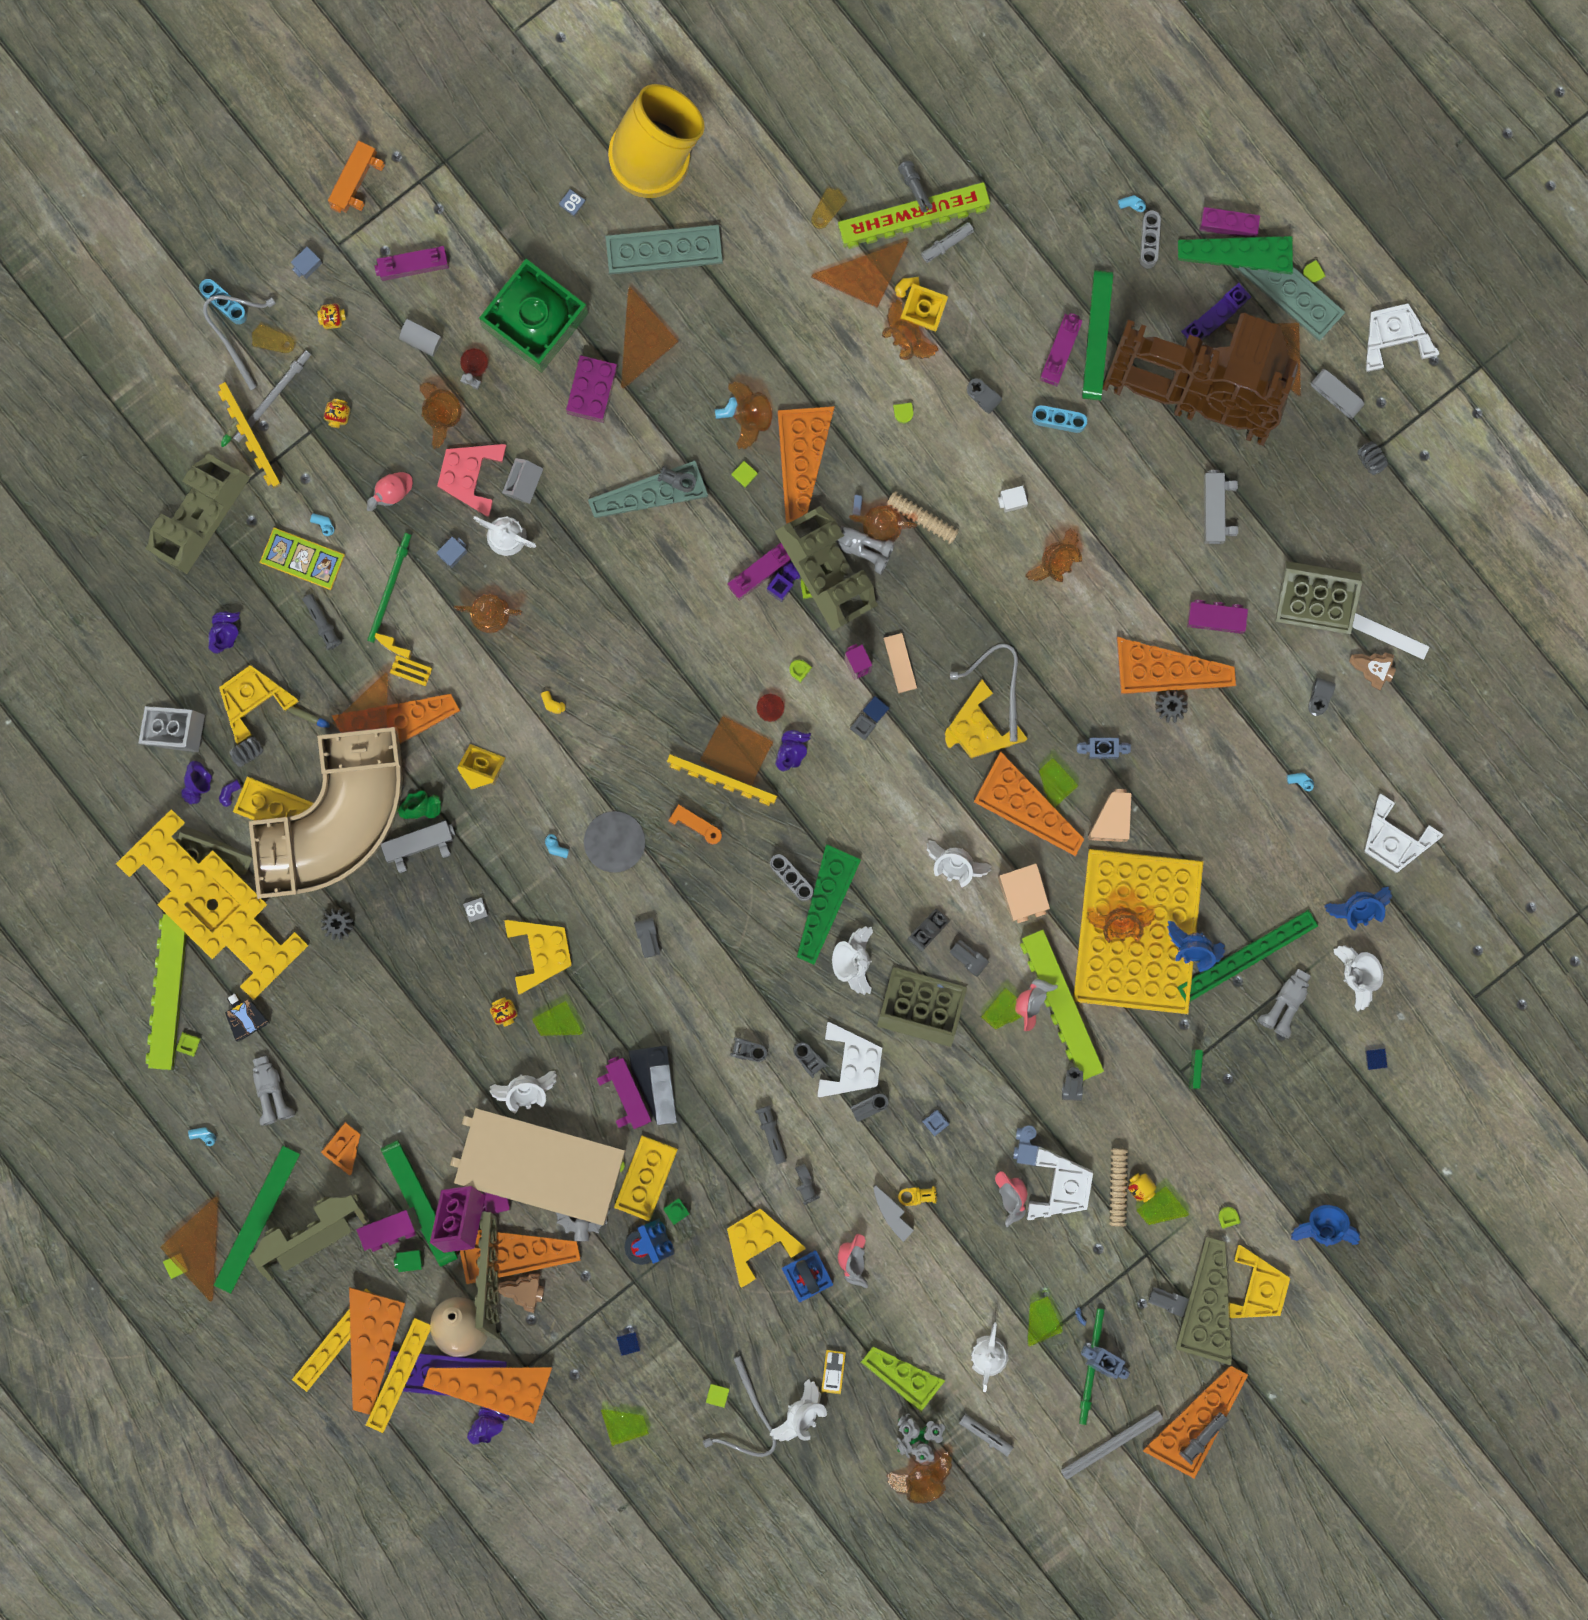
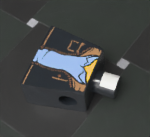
[225,993,270,1042]

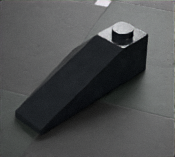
[629,1046,677,1125]

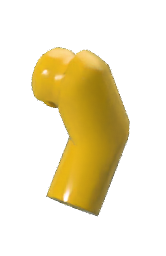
[895,277,920,298]
[541,691,566,714]

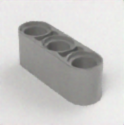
[1139,210,1161,269]
[1310,369,1365,419]
[770,854,813,901]

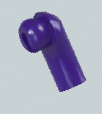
[219,780,242,807]

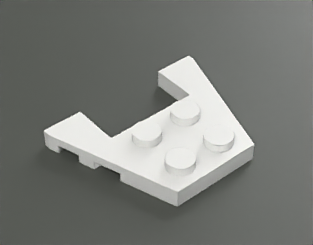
[1366,304,1439,372]
[1364,794,1443,873]
[818,1022,882,1097]
[1026,1147,1093,1220]

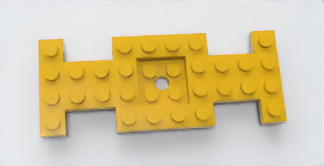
[116,809,308,1000]

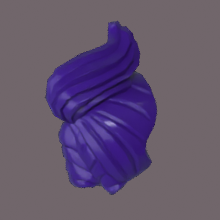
[208,611,240,654]
[775,730,811,772]
[181,761,212,805]
[467,1407,509,1445]

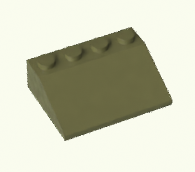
[1275,561,1362,634]
[877,967,967,1047]

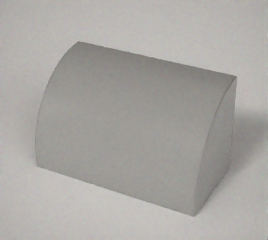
[399,319,442,357]
[502,458,543,504]

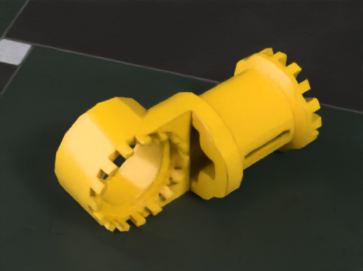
[898,1186,937,1206]

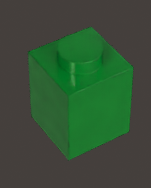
[663,1198,690,1225]
[394,1250,423,1272]

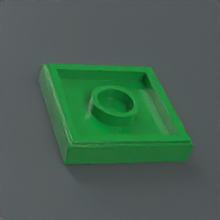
[1189,1049,1203,1089]

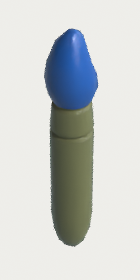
[288,706,330,728]

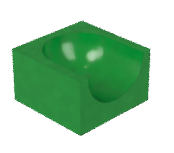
[479,259,588,373]

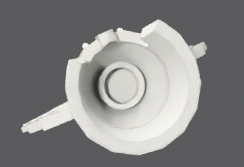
[474,516,536,556]
[927,840,991,887]
[832,926,873,995]
[1334,945,1384,1011]
[490,1071,557,1113]
[971,1322,1008,1392]
[770,1379,827,1441]

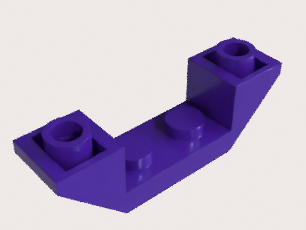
[1181,283,1251,340]

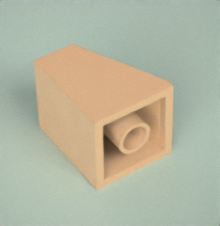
[1088,789,1131,842]
[998,864,1050,924]

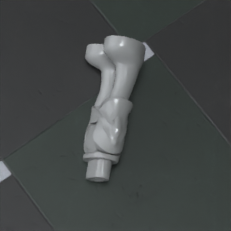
[836,526,895,575]
[1257,969,1311,1039]
[253,1056,296,1126]

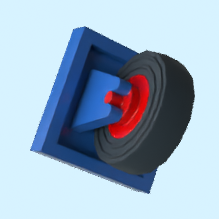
[624,1218,675,1265]
[782,1250,833,1303]

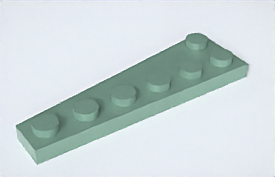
[588,461,708,518]

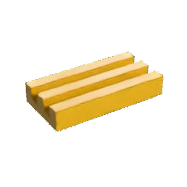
[390,655,432,687]

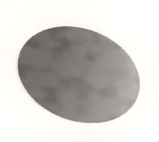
[584,811,645,873]

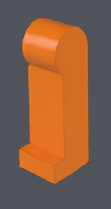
[668,804,722,845]

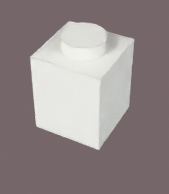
[998,486,1028,512]

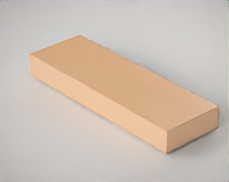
[883,633,917,694]

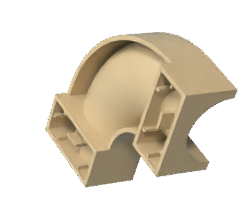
[249,727,403,899]

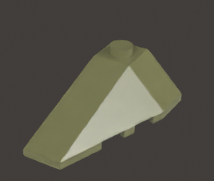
[174,825,252,875]

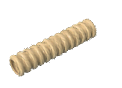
[887,491,959,544]
[1109,1148,1128,1227]

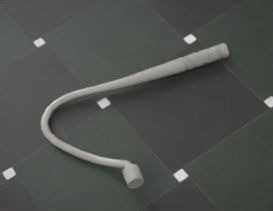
[203,295,276,391]
[950,644,1018,742]
[702,1356,776,1457]

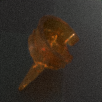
[882,299,939,360]
[419,382,462,449]
[728,382,772,449]
[849,506,917,541]
[1025,528,1082,582]
[454,594,522,633]
[1087,906,1156,943]
[887,1452,953,1504]

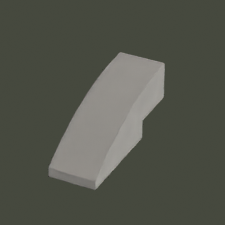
[873,1185,914,1242]

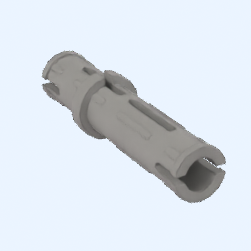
[921,222,974,263]
[959,1413,1014,1457]

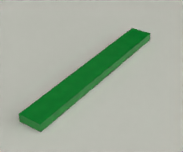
[1177,910,1318,1002]
[213,1146,301,1294]

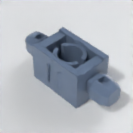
[1077,738,1131,759]
[1081,1346,1130,1379]

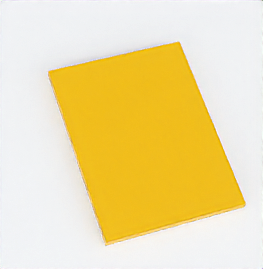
[1073,849,1204,1014]

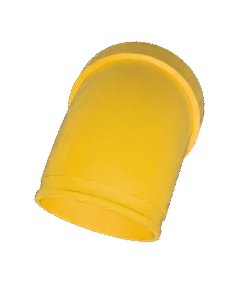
[608,84,705,198]

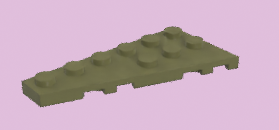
[475,1212,500,1339]
[1176,1237,1233,1366]

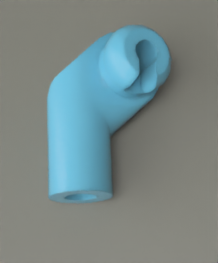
[1118,195,1146,212]
[715,397,740,419]
[310,513,334,536]
[1287,773,1314,791]
[545,834,569,859]
[188,1127,216,1146]

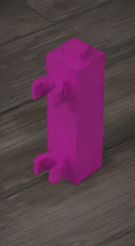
[374,246,449,281]
[1040,313,1083,387]
[727,543,791,601]
[596,1056,652,1130]

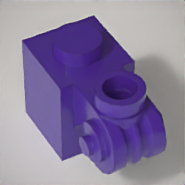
[767,562,801,602]

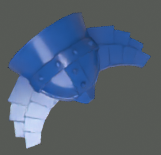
[1324,887,1392,931]
[1167,921,1225,972]
[1291,1205,1361,1246]

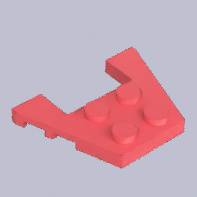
[437,444,507,517]

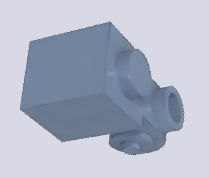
[1013,1126,1043,1166]

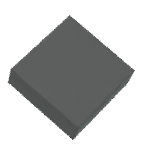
[850,714,876,740]

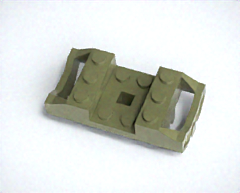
[145,453,250,574]
[775,506,878,631]
[249,1194,370,1281]

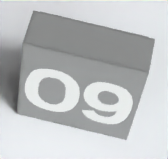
[463,898,488,922]

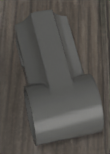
[634,918,660,958]
[949,940,989,977]
[1062,1067,1083,1101]
[850,1093,889,1122]
[1148,1287,1189,1317]

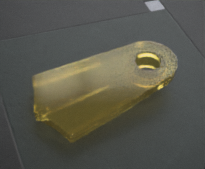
[811,188,847,229]
[252,324,295,353]

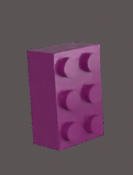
[566,355,618,423]
[430,1186,485,1253]

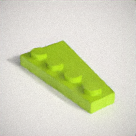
[860,1347,945,1412]

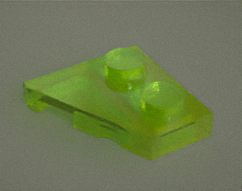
[1039,758,1079,808]
[980,987,1022,1030]
[532,1001,583,1036]
[1136,1186,1190,1225]
[1027,1296,1063,1347]
[601,1409,649,1446]

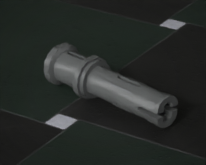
[898,161,932,212]
[302,594,342,650]
[755,1105,787,1165]
[1179,1412,1229,1465]

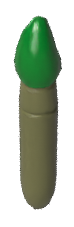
[221,408,249,447]

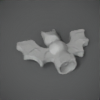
[555,1212,609,1241]

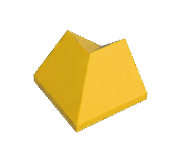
[900,284,948,332]
[457,744,505,790]

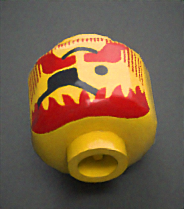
[317,303,346,329]
[324,399,351,428]
[489,997,518,1027]
[1128,1173,1157,1203]

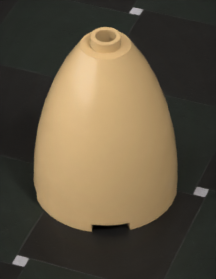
[430,1297,488,1357]

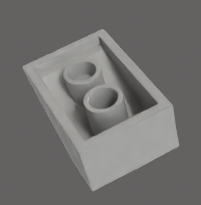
[138,706,205,752]

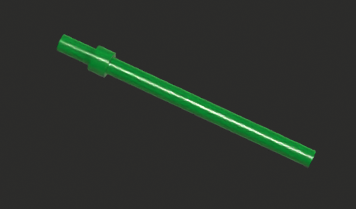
[367,533,412,643]
[1079,1308,1105,1425]

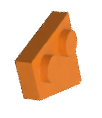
[321,1122,360,1175]

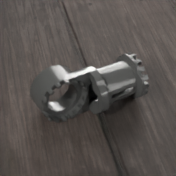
[657,465,696,493]
[795,1163,820,1205]

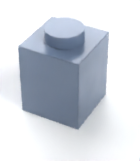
[291,247,322,279]
[437,537,467,569]

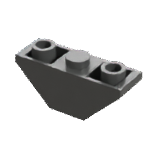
[907,909,950,952]

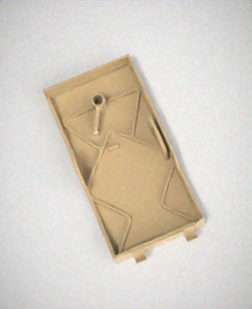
[450,1108,626,1226]

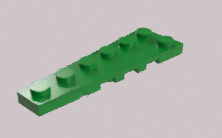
[1178,236,1293,275]
[797,844,861,965]

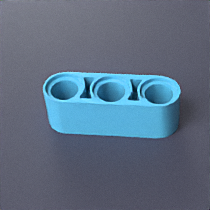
[199,279,247,324]
[1032,406,1087,433]

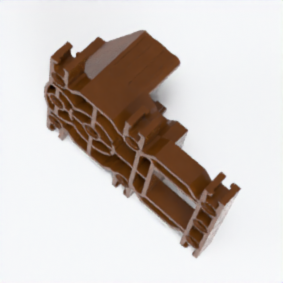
[1103,313,1298,446]

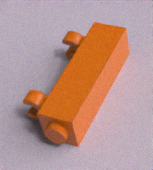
[328,140,385,213]

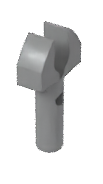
[460,373,481,389]

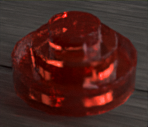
[460,348,489,377]
[756,694,785,722]

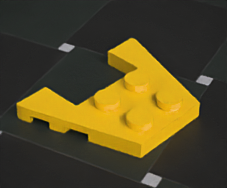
[219,665,299,745]
[948,680,1028,759]
[504,920,572,994]
[727,1209,806,1288]
[1229,1245,1290,1318]

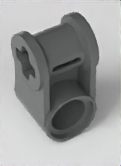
[967,379,1002,414]
[1308,677,1336,716]
[729,1037,768,1062]
[793,1042,827,1079]

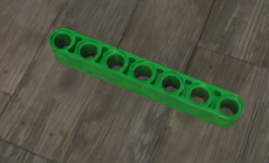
[1082,270,1113,401]
[380,1140,458,1267]

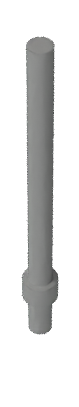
[233,350,311,442]

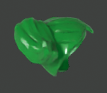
[398,790,441,819]

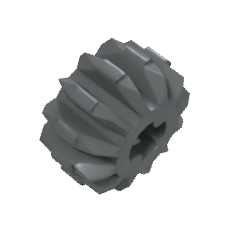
[1358,441,1388,475]
[1155,691,1188,723]
[230,737,263,767]
[321,908,353,941]

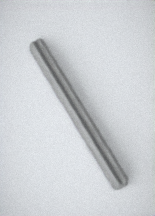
[1061,1410,1163,1479]

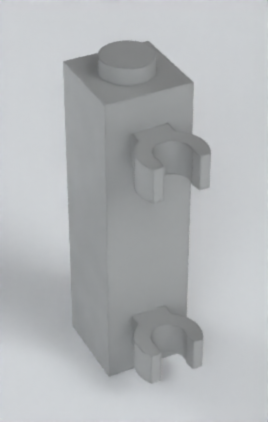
[1204,470,1238,544]
[381,821,455,873]

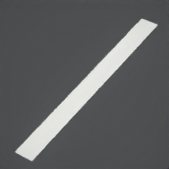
[1353,613,1429,660]

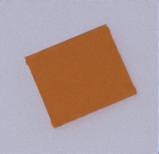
[700,717,773,786]

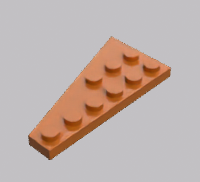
[778,406,835,524]
[1117,637,1236,694]
[332,694,460,744]
[974,752,1084,856]
[460,1230,581,1284]
[349,1287,405,1415]
[1142,1365,1248,1479]
[423,1367,552,1424]

